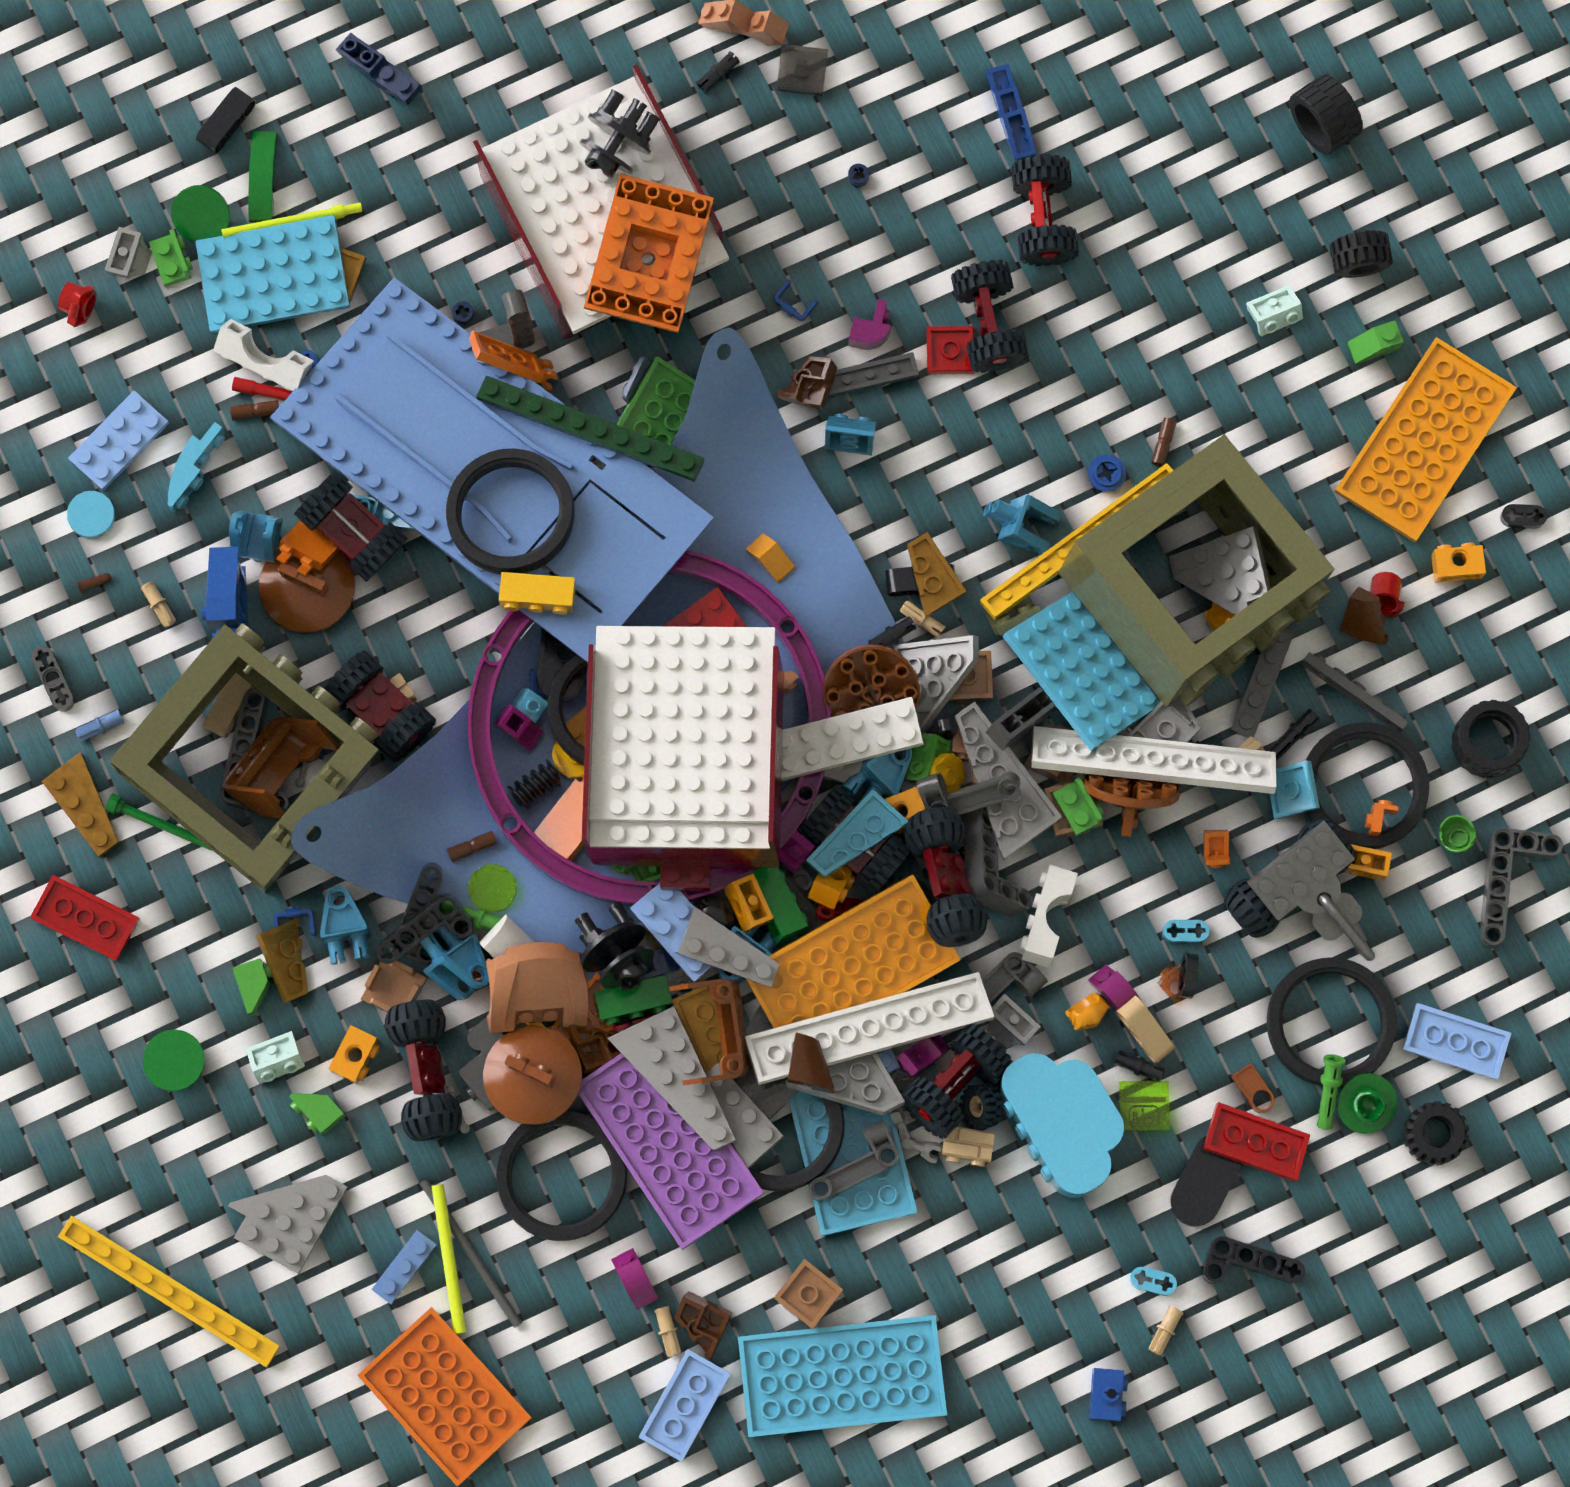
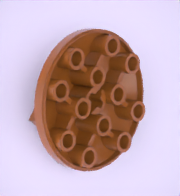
[259,548,355,634]
[823,645,920,717]
[1083,774,1181,837]
[483,1026,582,1125]

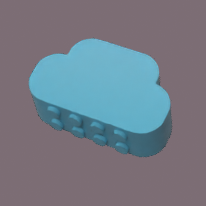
[999,1053,1124,1198]

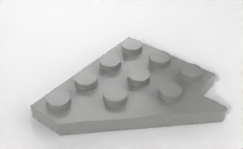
[1169,526,1271,615]
[893,635,979,733]
[785,1053,905,1116]
[228,1175,348,1274]

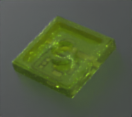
[1119,1081,1170,1131]

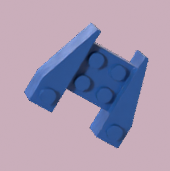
[202,546,248,639]

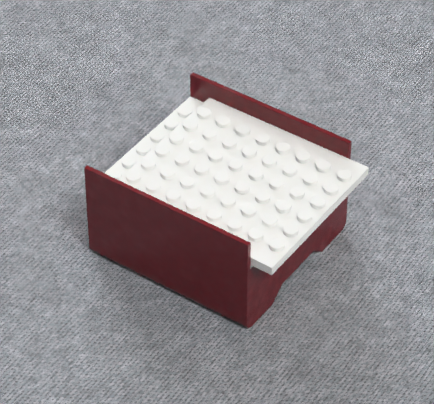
[473,64,729,339]
[581,626,784,891]

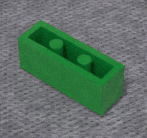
[748,867,808,945]
[593,975,673,1026]

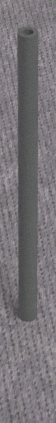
[420,1178,523,1328]

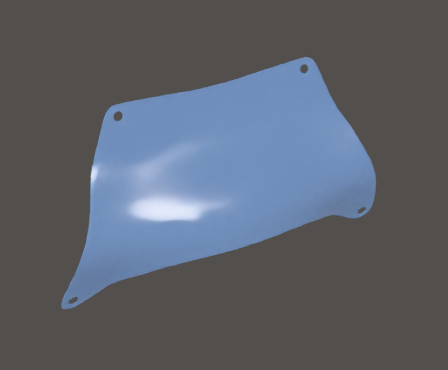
[291,328,904,955]

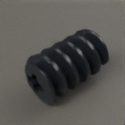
[507,759,561,809]

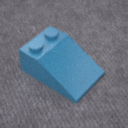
[825,414,876,456]

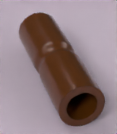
[230,400,279,421]
[1151,418,1177,467]
[447,831,497,863]

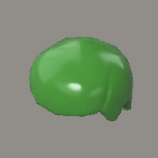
[1439,815,1476,854]

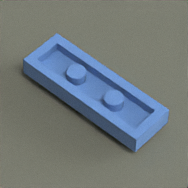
[371,1230,437,1305]

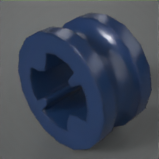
[848,164,869,187]
[452,301,474,325]

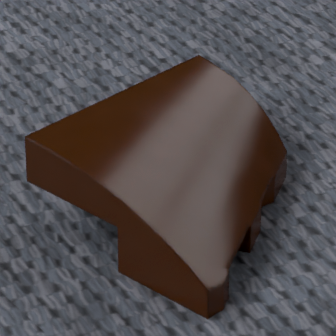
[776,356,837,410]
[1339,587,1389,644]
[568,1024,621,1074]
[787,1032,834,1093]
[674,1291,733,1359]

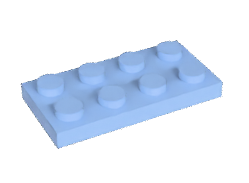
[68,391,170,492]
[630,883,713,982]
[1402,1003,1511,1080]
[639,1349,731,1462]

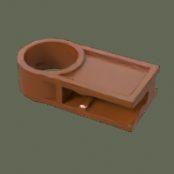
[1231,1063,1275,1113]

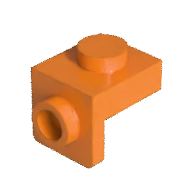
[1365,800,1399,837]
[1203,829,1230,868]

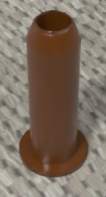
[76,573,111,594]

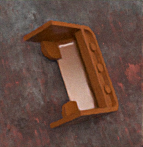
[222,717,340,819]
[669,979,751,1085]

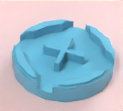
[67,491,115,539]

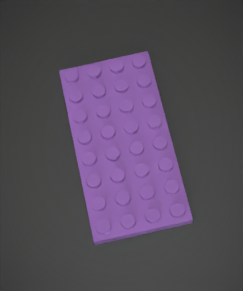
[579,1053,765,1250]

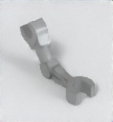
[890,1106,942,1163]

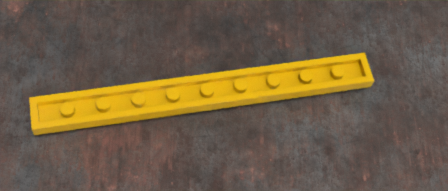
[980,463,1174,620]
[58,1216,280,1367]

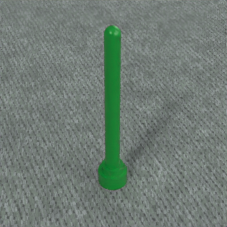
[105,793,211,850]

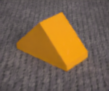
[746,533,796,583]

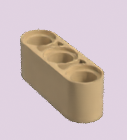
[203,673,254,738]
[1116,996,1175,1064]

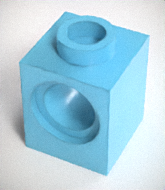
[511,687,548,723]

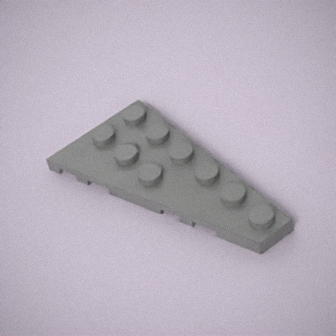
[954,701,1062,861]
[607,1006,737,1151]

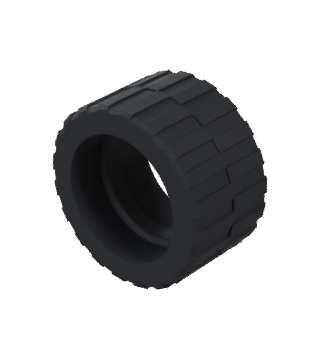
[1289,74,1363,155]
[1451,700,1531,778]

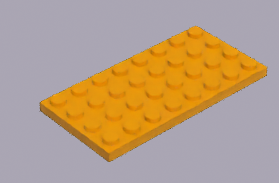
[1334,337,1517,543]
[745,874,961,1028]

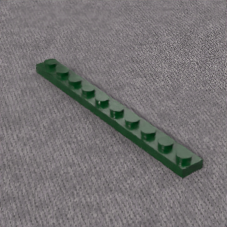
[476,376,705,482]

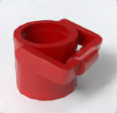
[58,281,97,327]
[1369,572,1405,618]

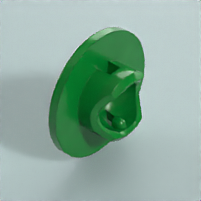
[171,185,230,242]
[143,1030,205,1091]
[1336,1073,1397,1134]

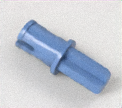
[75,709,124,742]

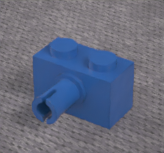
[1089,1368,1128,1422]

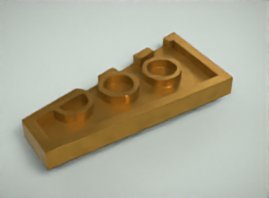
[42,752,119,858]

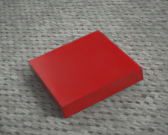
[926,326,975,374]

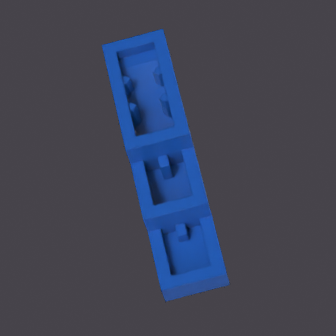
[985,64,1037,160]

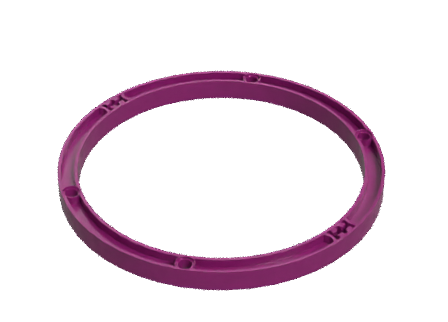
[468,550,831,906]

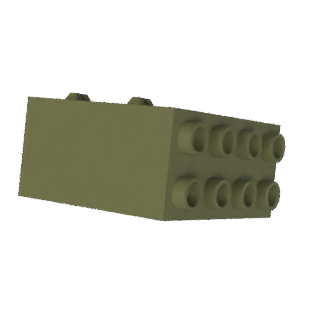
[1058,434,1335,707]
[110,623,379,893]

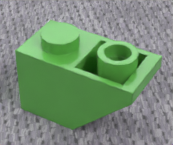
[289,1093,346,1135]

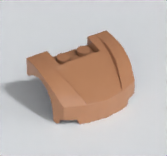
[486,942,588,1033]

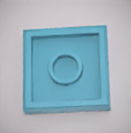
[1269,761,1320,819]

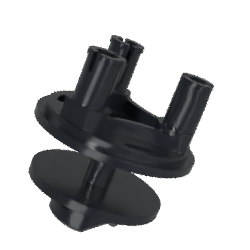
[579,89,660,179]
[575,902,654,990]

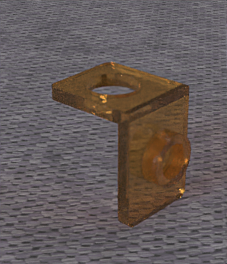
[1157,964,1183,1004]

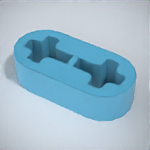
[1162,920,1209,943]
[1130,1267,1177,1296]

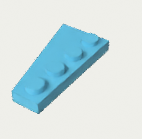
[806,789,908,878]

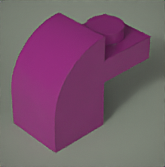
[848,299,891,350]
[493,704,544,751]
[780,830,818,874]
[1088,964,1141,1012]
[897,1035,951,1076]
[611,1248,658,1310]

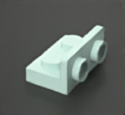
[1246,285,1303,336]
[246,1031,305,1084]

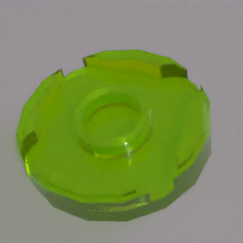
[468,864,517,913]

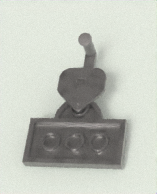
[1247,820,1375,961]

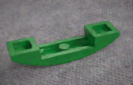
[248,131,277,222]

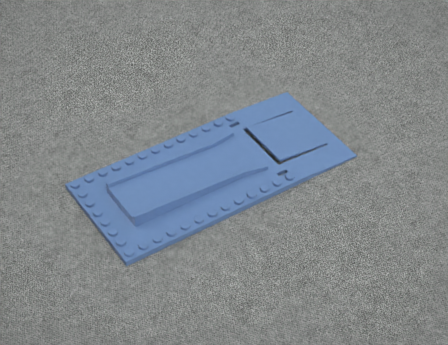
[270,277,714,662]

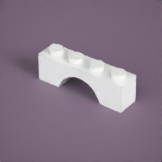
[213,319,314,391]
[1019,865,1078,968]

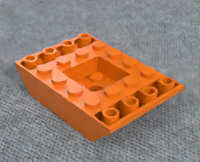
[584,173,714,333]

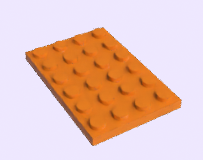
[357,1307,532,1487]

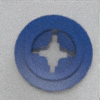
[1088,454,1126,492]

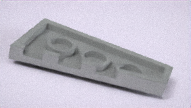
[678,907,779,987]
[706,1063,784,1169]

